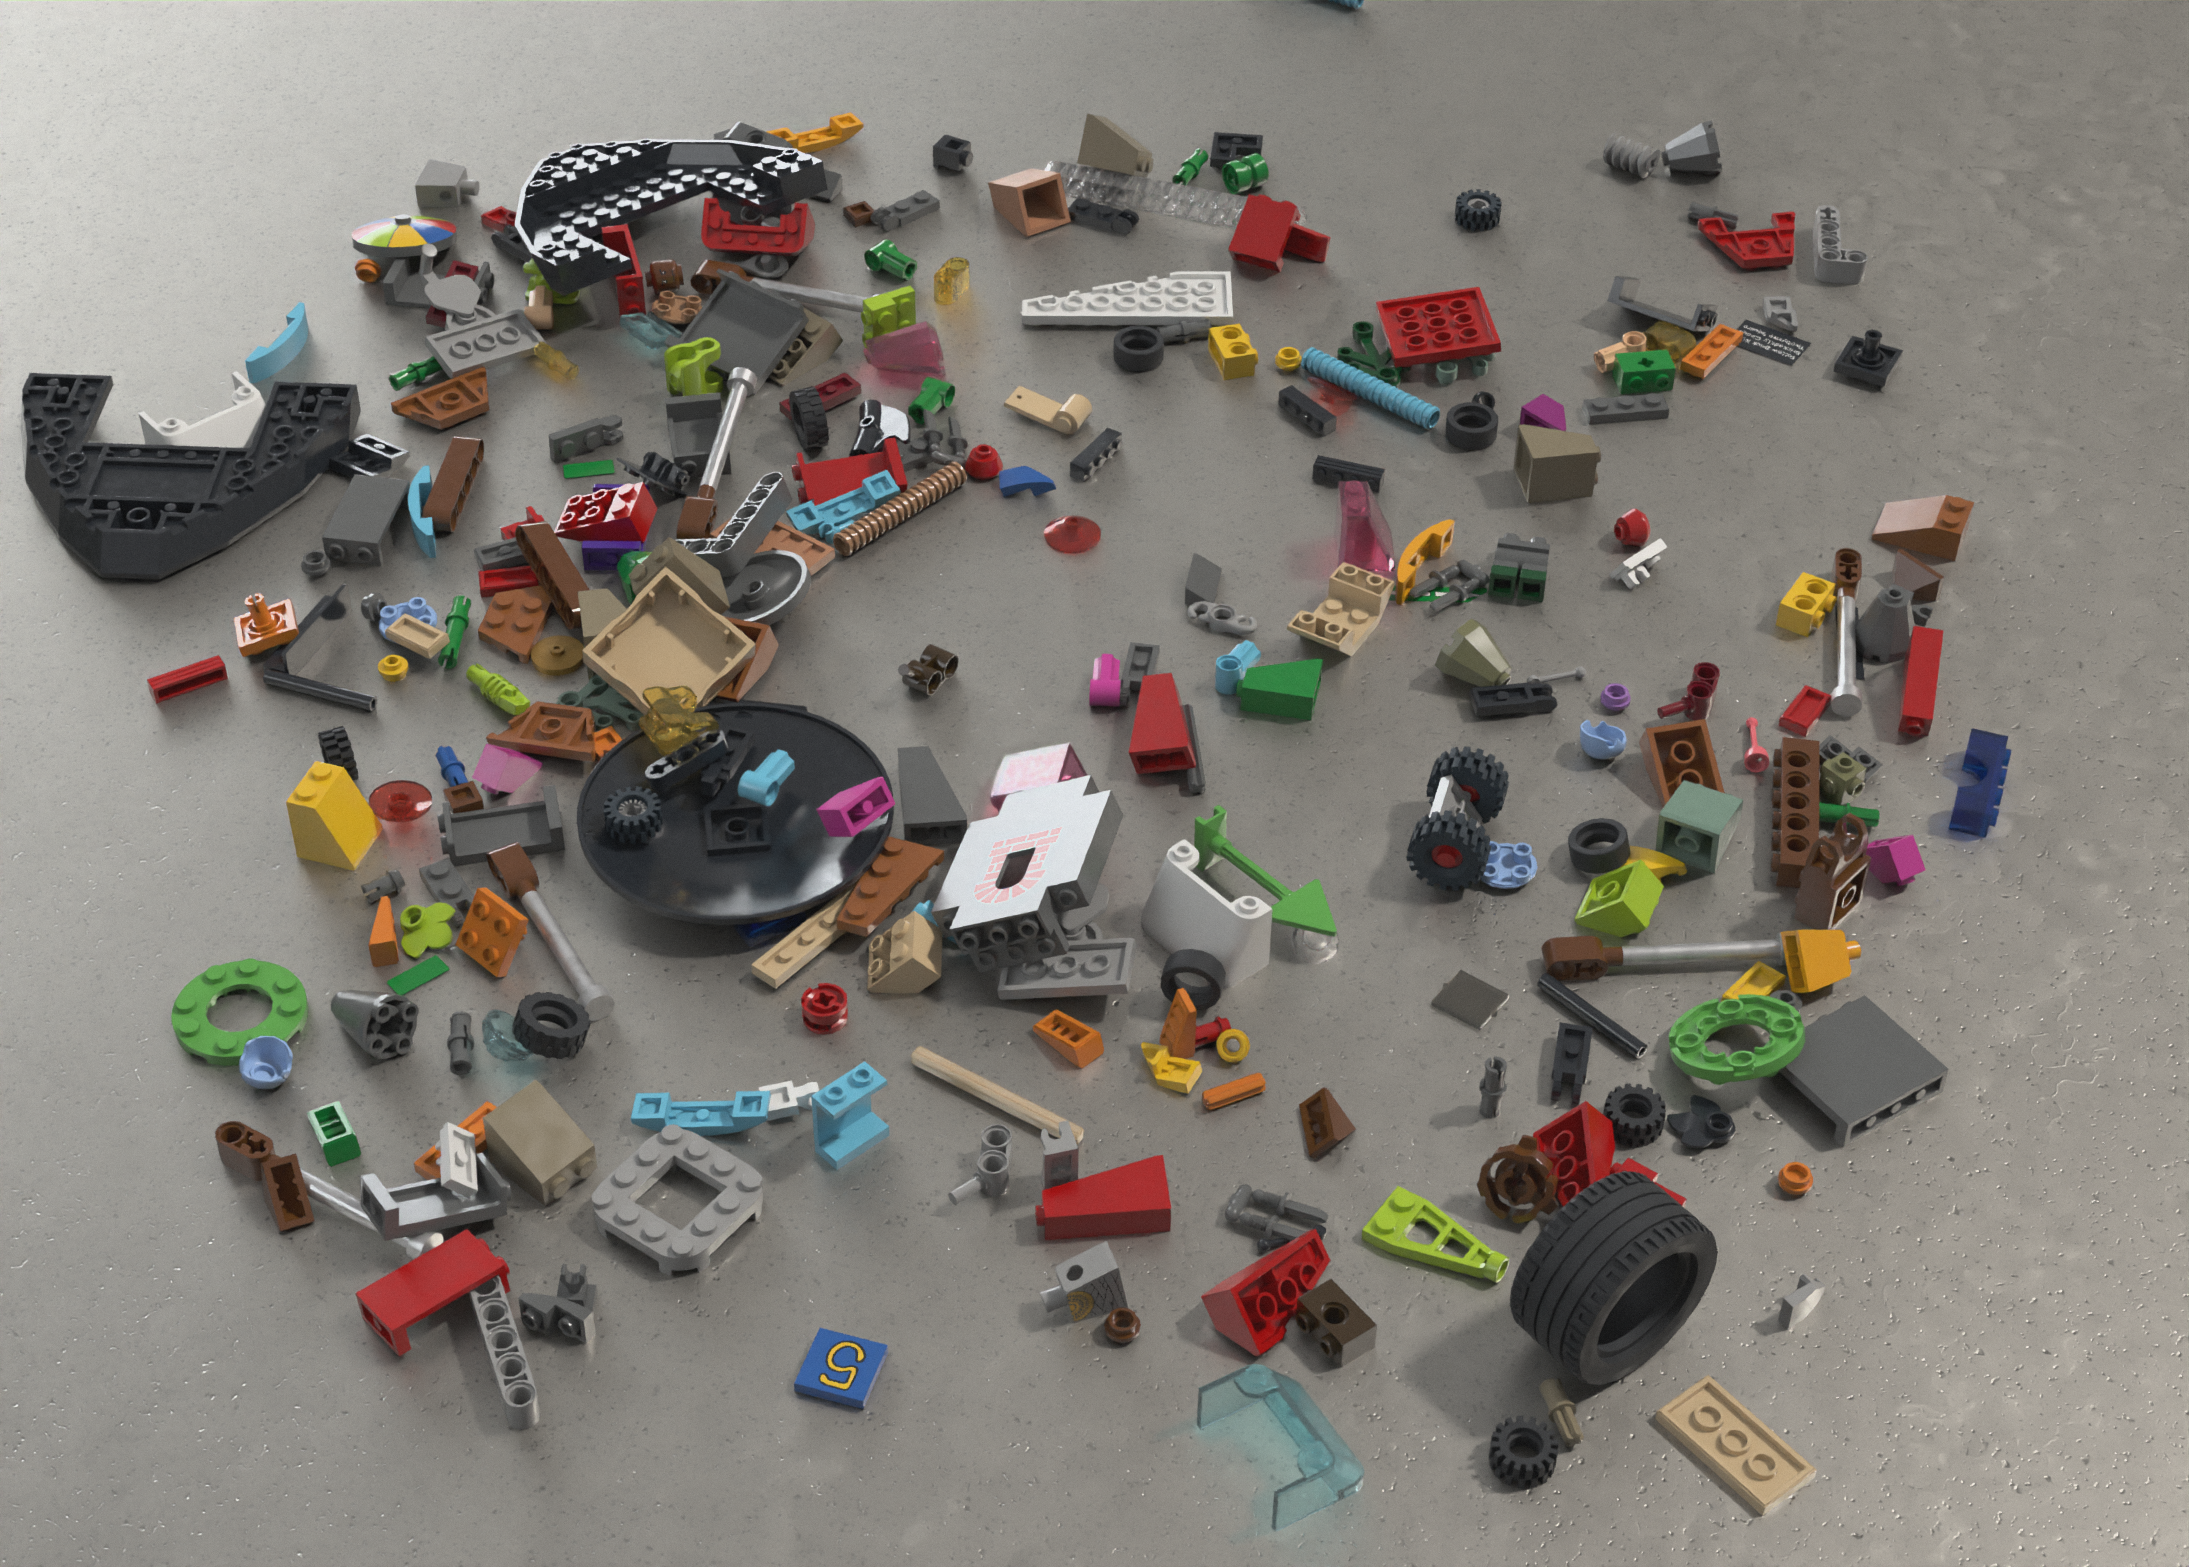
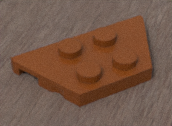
[391,366,489,429]
[478,585,554,664]
[486,701,595,762]

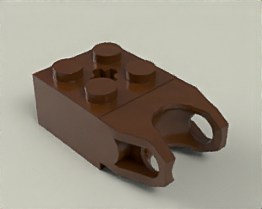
[1794,813,1872,930]

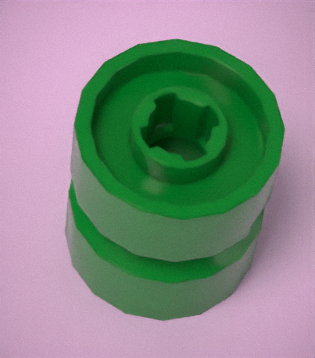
[1222,153,1269,195]

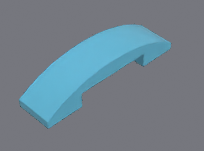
[245,302,308,384]
[408,465,436,558]
[786,470,900,535]
[631,1091,771,1136]

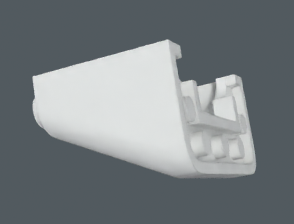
[1141,839,1272,989]

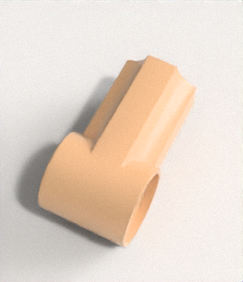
[524,286,554,330]
[1594,331,1646,373]

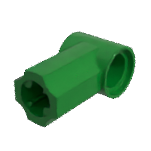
[864,239,917,281]
[908,377,956,425]

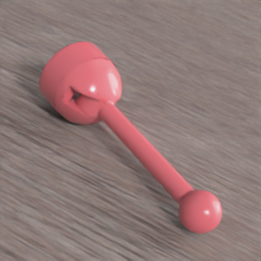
[1744,717,1769,773]

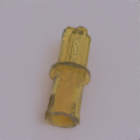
[534,341,579,380]

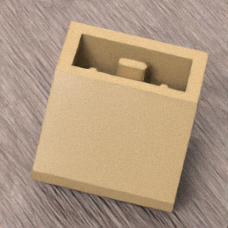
[867,911,942,993]

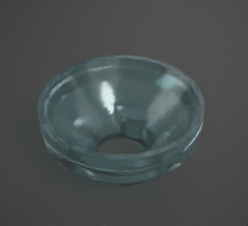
[482,1009,534,1062]

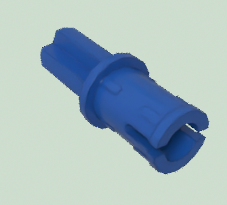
[435,746,468,787]

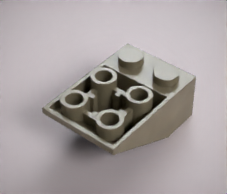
[768,308,844,386]

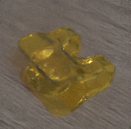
[639,686,719,756]

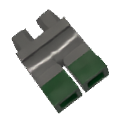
[1488,533,1550,602]

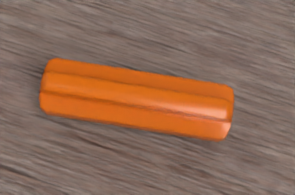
[1202,1072,1266,1110]

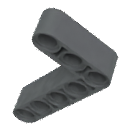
[675,472,792,577]

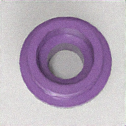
[1600,683,1631,711]

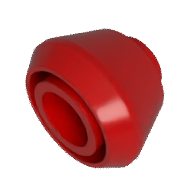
[965,444,1003,480]
[1614,508,1650,547]

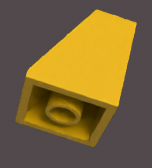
[286,761,383,871]

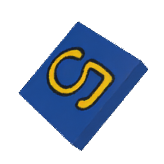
[794,1328,888,1409]

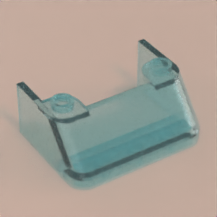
[1197,1364,1364,1532]

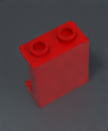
[1228,194,1301,272]

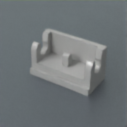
[1041,1121,1078,1190]

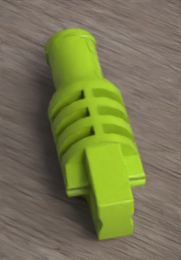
[466,663,530,715]

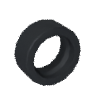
[1113,326,1164,372]
[1445,402,1498,450]
[1568,818,1630,874]
[1160,949,1226,1010]

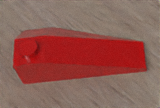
[1533,1101,1615,1207]
[1201,1229,1331,1356]

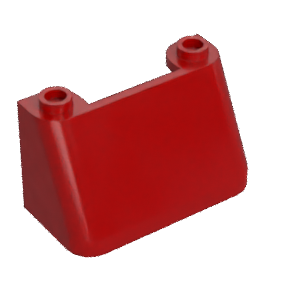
[701,198,815,256]

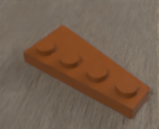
[836,836,944,937]

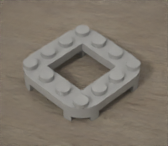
[591,1124,763,1276]

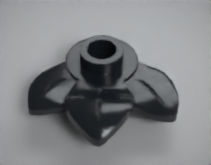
[1667,1095,1736,1148]

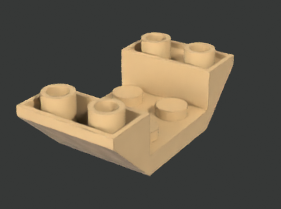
[1287,562,1395,656]

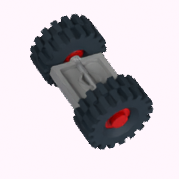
[1406,746,1509,891]

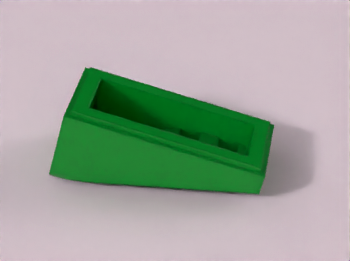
[306,1101,361,1167]

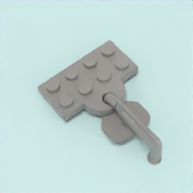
[419,244,547,379]
[997,883,1137,1000]

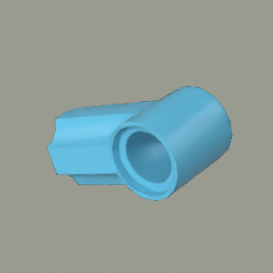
[1215,640,1261,694]
[738,749,795,807]

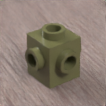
[1819,752,1867,806]

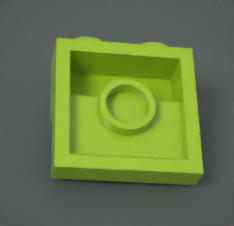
[861,286,916,355]

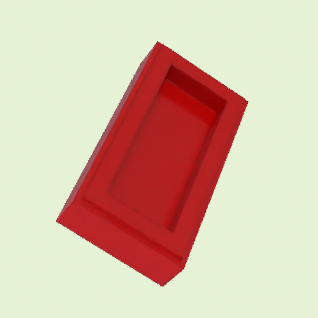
[478,566,539,598]
[1778,685,1831,737]

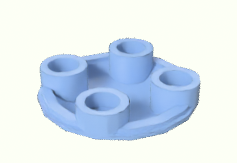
[379,597,437,643]
[1480,841,1538,889]

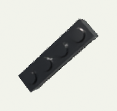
[1278,385,1337,437]
[1070,427,1123,482]
[1312,455,1385,493]

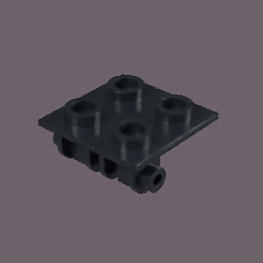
[616,452,689,496]

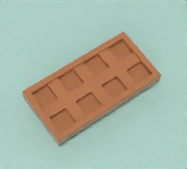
[710,517,835,576]

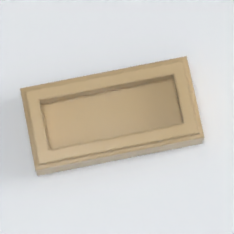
[385,613,450,659]

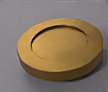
[531,635,584,676]

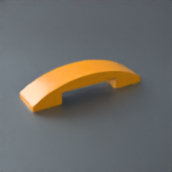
[767,112,863,153]
[1395,519,1455,605]

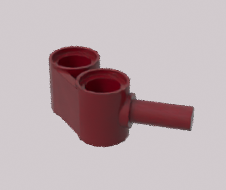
[1657,662,1720,721]

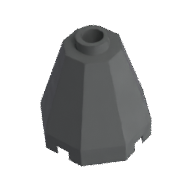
[1661,121,1722,175]
[1855,588,1915,664]

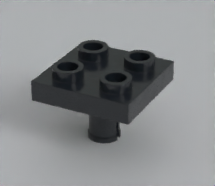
[1833,330,1903,387]

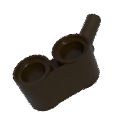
[898,644,959,695]

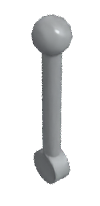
[1527,666,1586,684]

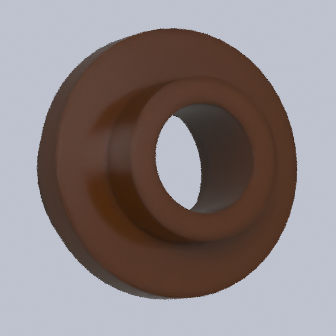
[1104,1308,1141,1342]

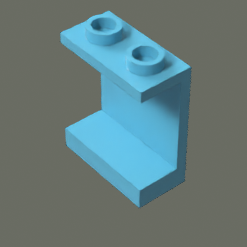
[811,1061,890,1170]

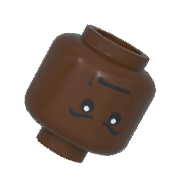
[645,259,684,295]

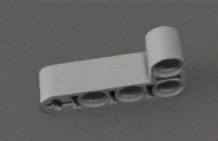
[1813,205,1868,284]

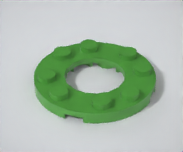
[171,958,309,1066]
[1669,994,1805,1085]

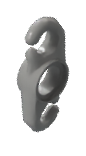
[1187,601,1258,635]

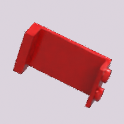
[601,224,647,324]
[792,438,908,506]
[355,1229,511,1357]

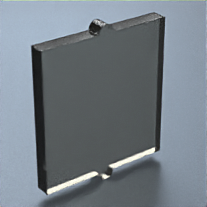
[1431,970,1509,1030]

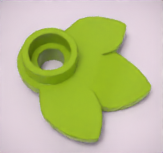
[400,902,455,959]

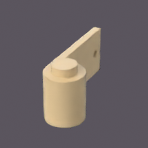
[1004,385,1092,434]

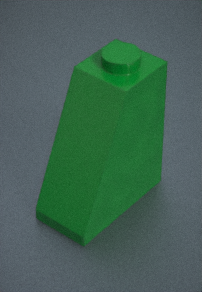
[1236,659,1323,721]

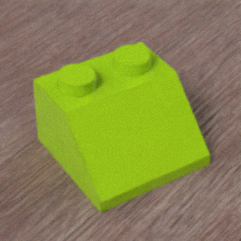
[1574,860,1664,937]

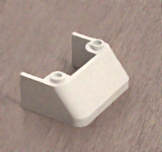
[139,371,266,448]

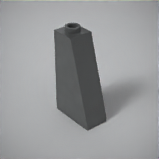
[898,746,967,846]

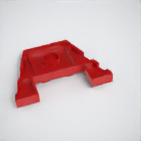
[1697,212,1795,269]

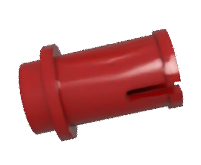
[1195,1016,1231,1048]

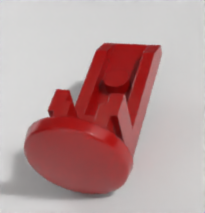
[1284,223,1331,262]

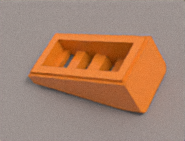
[368,896,399,967]
[1159,988,1197,1059]
[1032,1009,1104,1068]

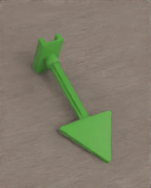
[1194,805,1337,937]

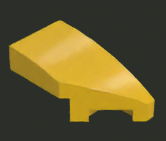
[1619,845,1687,882]
[1141,1042,1203,1094]

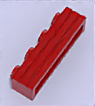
[147,655,228,704]

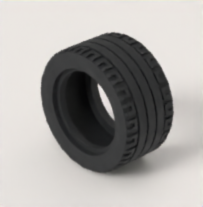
[1510,1171,1718,1385]

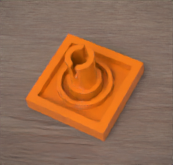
[234,593,299,657]
[455,888,529,977]

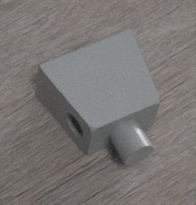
[415,159,479,207]

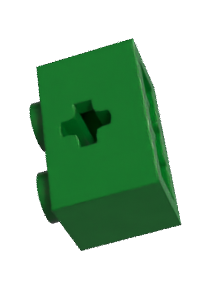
[1612,350,1676,394]

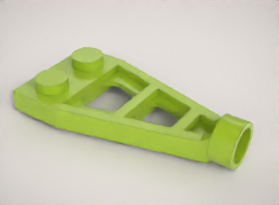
[1361,1186,1510,1283]

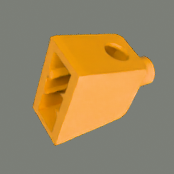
[1781,930,1861,993]

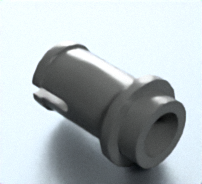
[361,869,405,904]

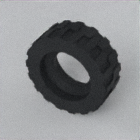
[789,386,829,450]
[512,992,591,1059]

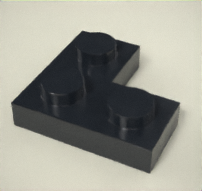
[1210,132,1263,169]

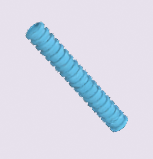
[1301,347,1440,430]

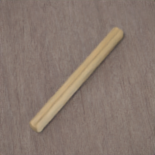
[911,1046,1084,1145]

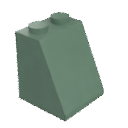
[1655,780,1743,874]

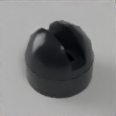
[1472,391,1495,409]

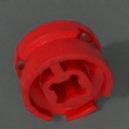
[801,983,848,1035]

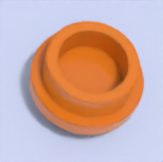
[355,259,382,283]
[1778,1162,1813,1195]

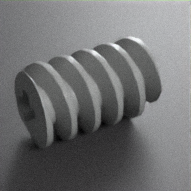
[1603,133,1660,178]

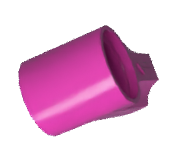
[1089,654,1121,707]

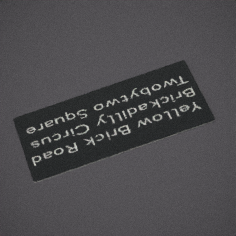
[1736,320,1811,365]

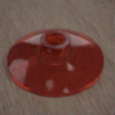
[1307,376,1358,405]
[1044,515,1101,554]
[369,780,432,822]

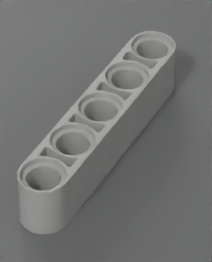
[469,1275,540,1430]

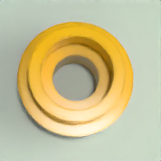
[1275,347,1302,371]
[378,655,408,682]
[1216,1029,1250,1062]

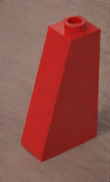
[1898,626,1944,736]
[1129,673,1196,774]
[1035,1155,1171,1240]

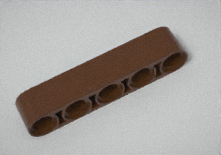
[422,436,484,532]
[515,521,589,630]

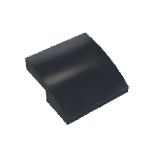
[329,434,410,478]

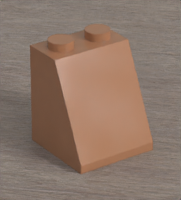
[988,168,1071,237]

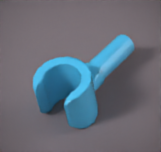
[818,520,854,544]

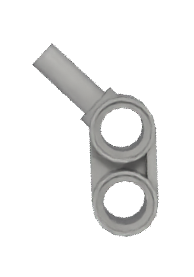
[948,1124,1012,1205]

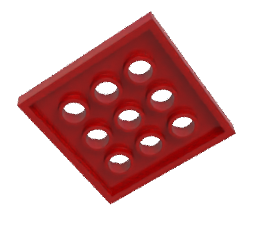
[1376,287,1501,367]

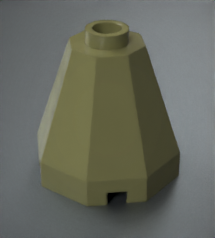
[1435,618,1512,687]

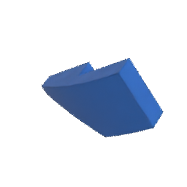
[999,466,1056,497]

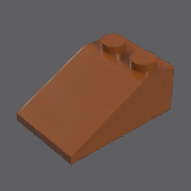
[1871,495,1974,561]
[716,617,779,702]
[1639,719,1725,807]

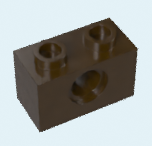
[1295,1279,1377,1368]

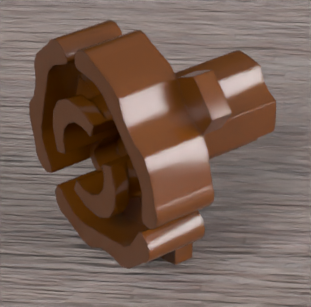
[1476,1135,1559,1224]

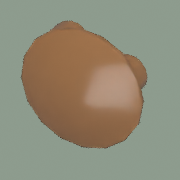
[652,291,702,324]

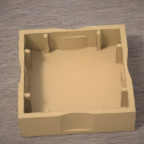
[582,566,756,722]

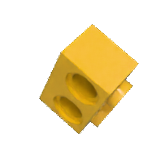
[1208,323,1258,380]
[1776,572,1837,637]

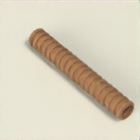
[833,462,967,556]

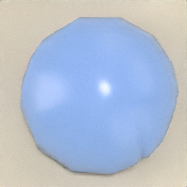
[1580,720,1627,759]
[239,1036,293,1089]

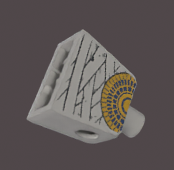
[1040,1241,1128,1322]

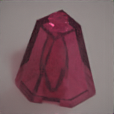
[864,321,946,377]

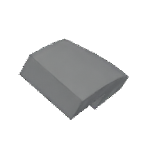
[1762,296,1798,331]
[1778,1274,1826,1330]

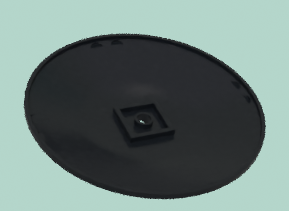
[577,703,894,925]

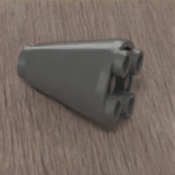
[331,990,419,1059]

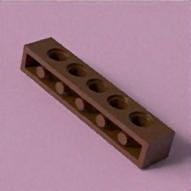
[1770,737,1820,888]

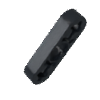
[645,729,730,790]

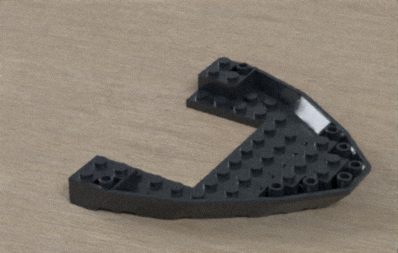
[515,139,828,296]
[20,373,361,580]

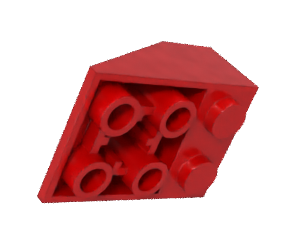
[554,482,658,544]

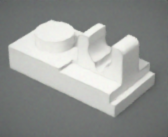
[1609,538,1667,589]
[435,1122,478,1198]

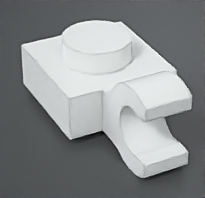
[759,1080,819,1121]

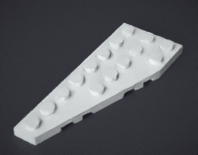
[1022,271,1233,327]

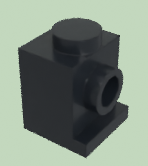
[933,134,973,171]

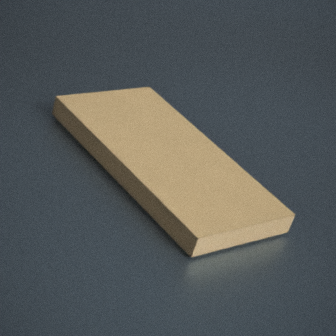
[1655,1375,1817,1516]

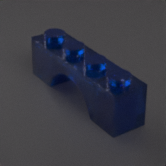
[1948,728,2012,838]

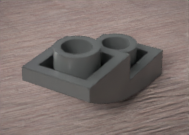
[1819,735,1883,783]
[518,1293,596,1343]

